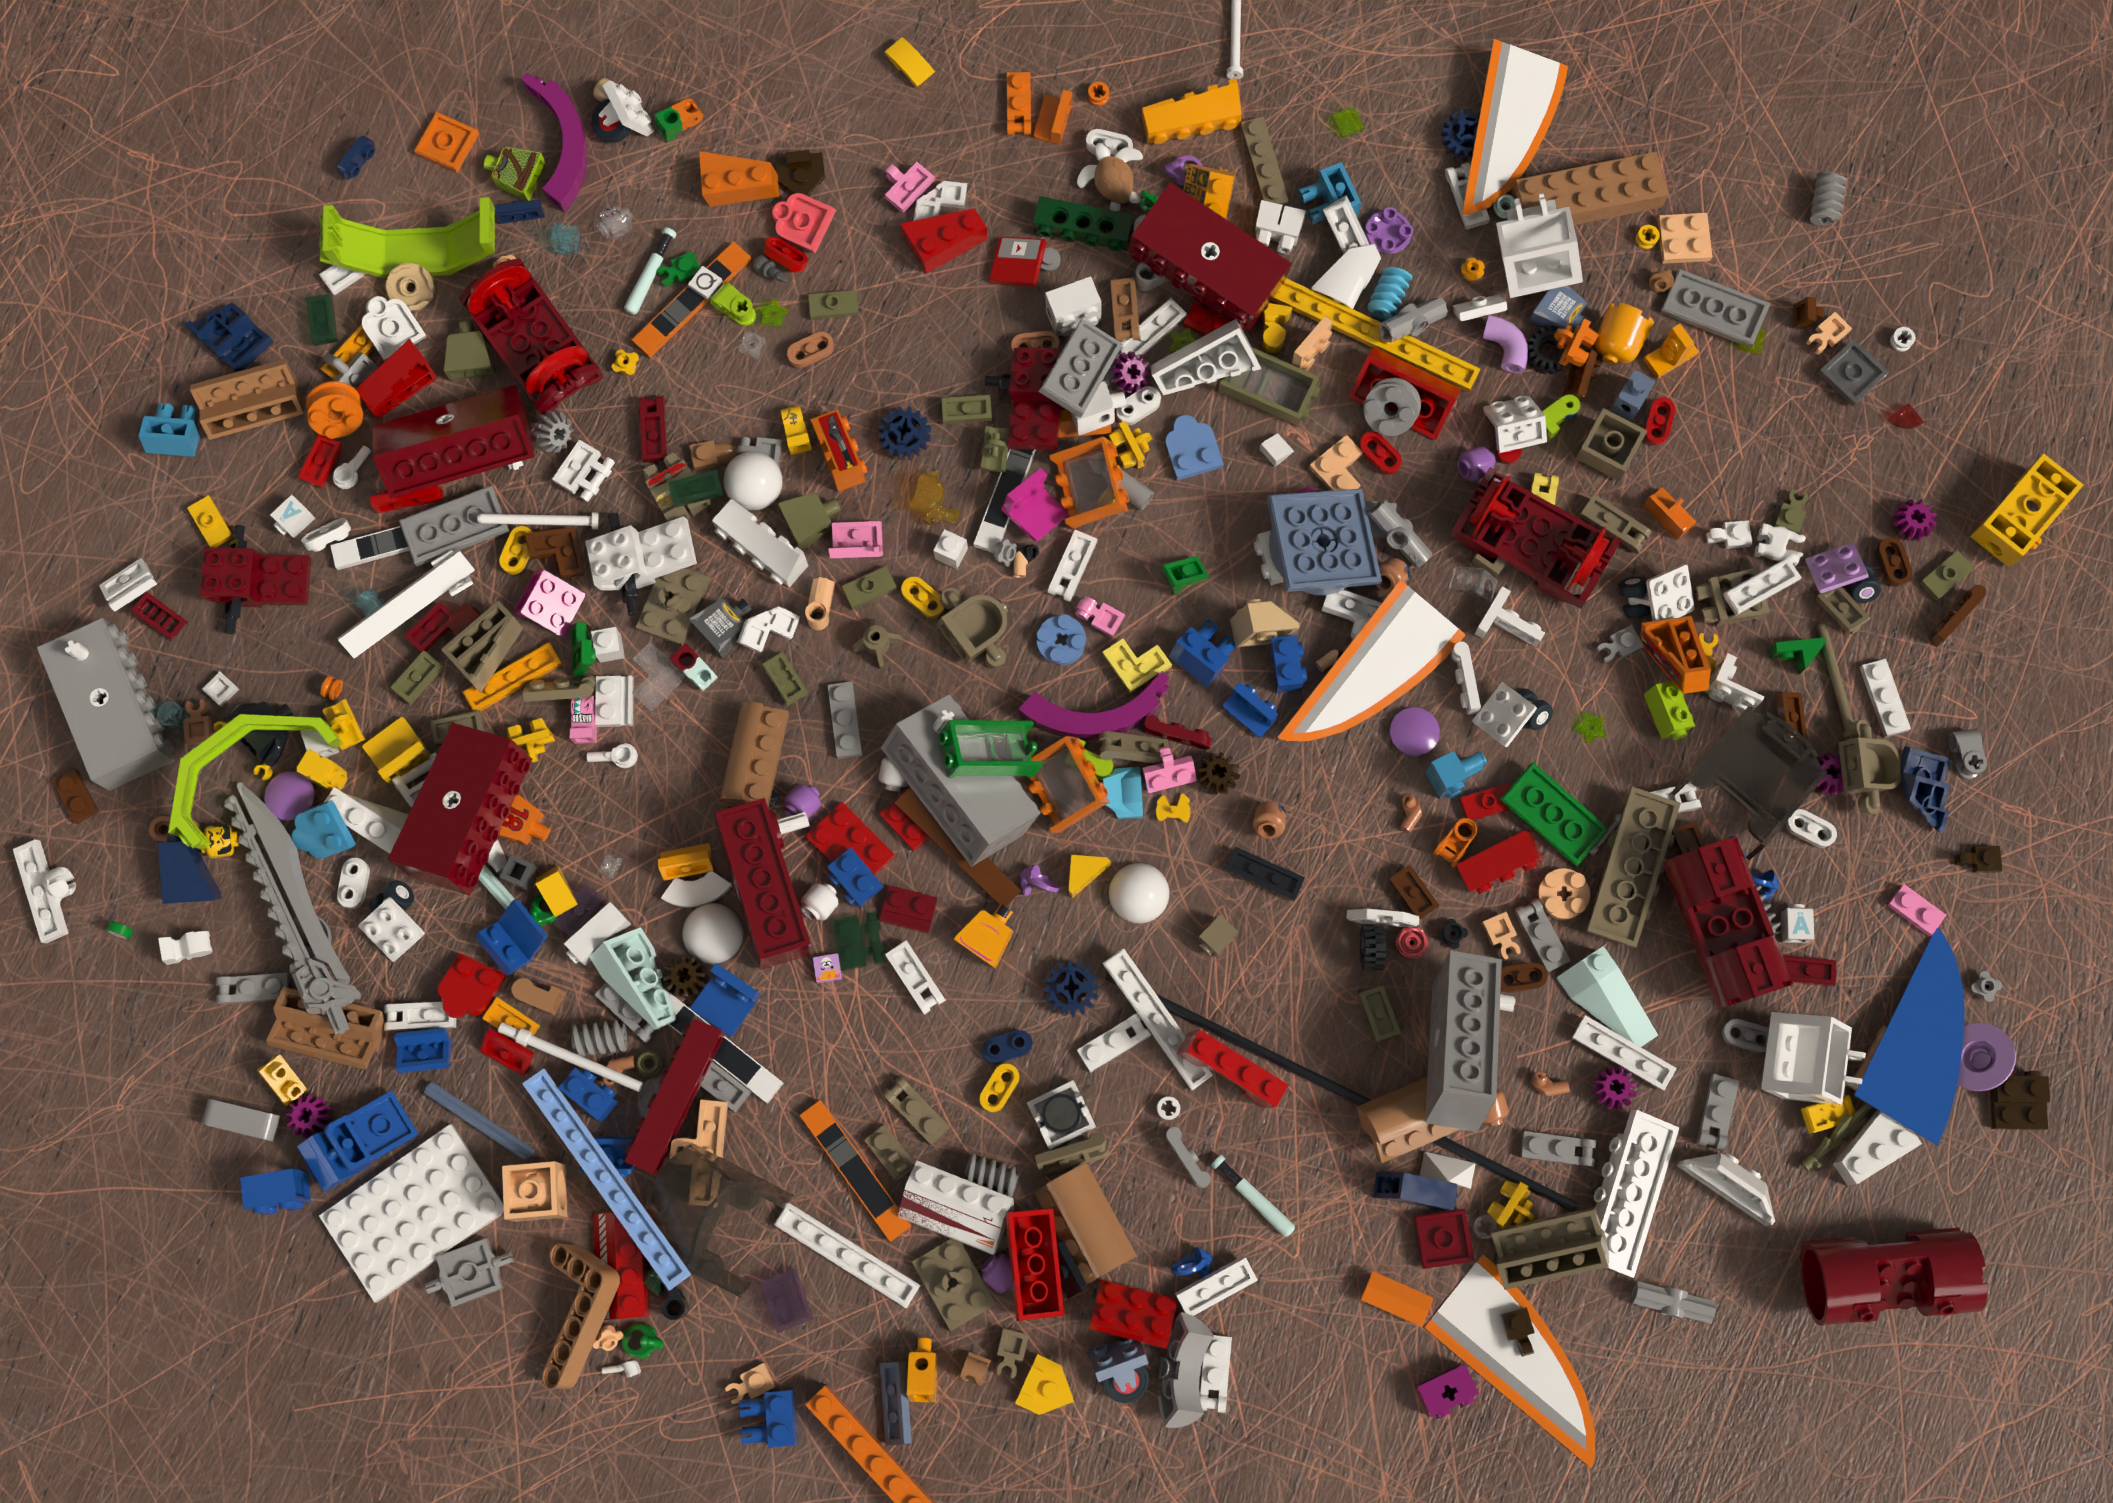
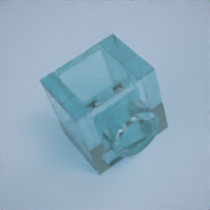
[550,223,582,255]

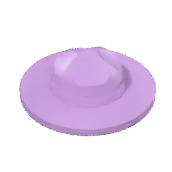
[1957,1023,2016,1091]

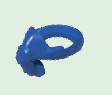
[1752,870,1779,901]
[1170,1247,1213,1278]

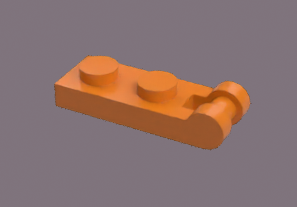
[1007,72,1031,135]

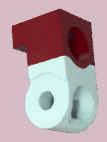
[670,643,718,691]

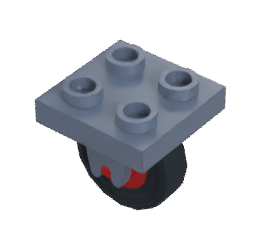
[1088,1337,1149,1403]

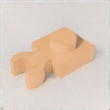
[1806,312,1852,354]
[1482,912,1521,961]
[725,1363,776,1404]

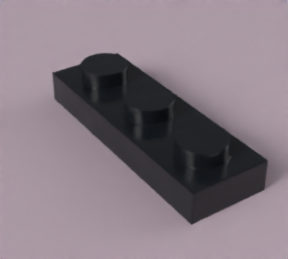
[1225,847,1305,902]

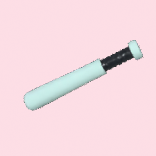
[624,227,677,315]
[1211,1154,1295,1237]

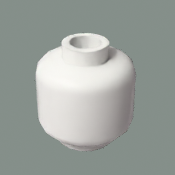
[879,757,909,792]
[801,883,839,921]

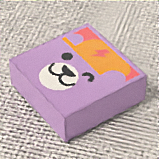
[813,953,843,984]

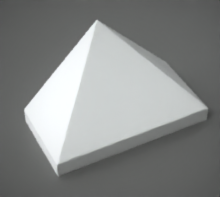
[1419,1152,1476,1189]

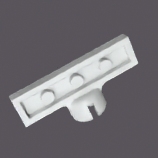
[1321,590,1382,640]
[13,839,76,943]

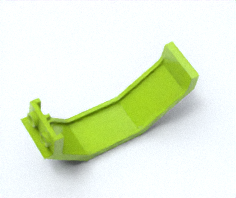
[319,197,495,278]
[168,714,344,850]

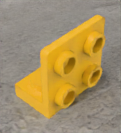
[362,717,431,785]

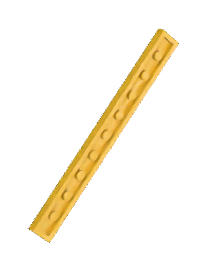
[1272,278,1480,393]

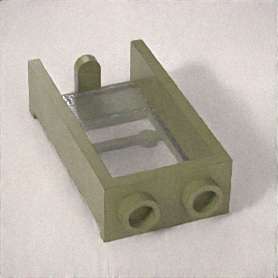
[1218,347,1321,427]

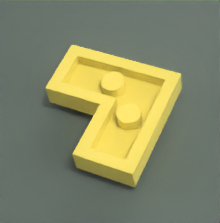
[1102,639,1172,694]

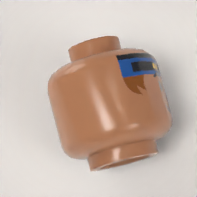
[1376,558,1410,594]
[1253,801,1287,839]

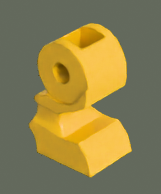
[1262,303,1293,354]

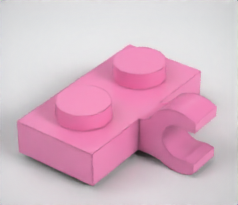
[885,162,935,213]
[1142,746,1197,793]

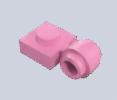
[1075,596,1125,638]

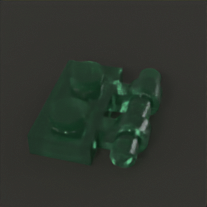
[833,912,885,971]

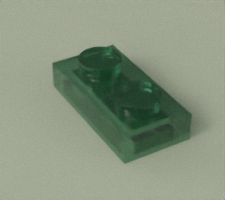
[306,294,338,346]
[668,470,723,508]

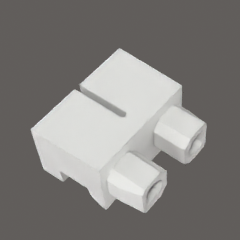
[1254,200,1306,255]

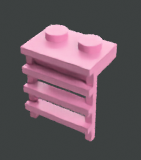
[829,521,883,558]

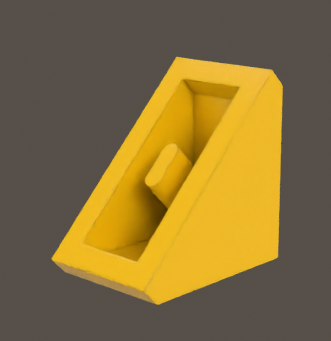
[1069,855,1111,898]
[535,866,578,917]

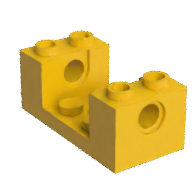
[1970,454,2084,568]

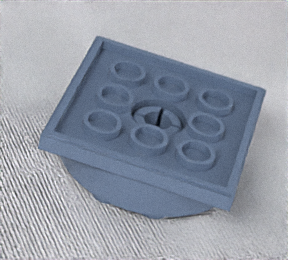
[1267,488,1382,595]

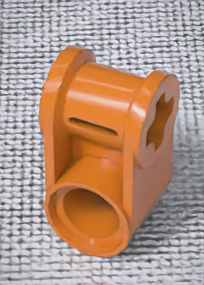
[1433,818,1477,868]

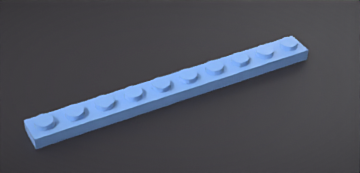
[522,1069,691,1291]

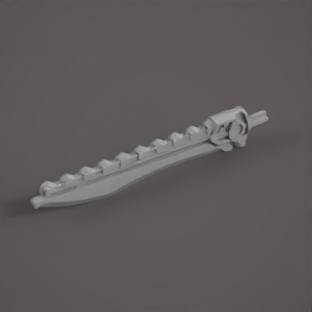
[224,782,361,1035]

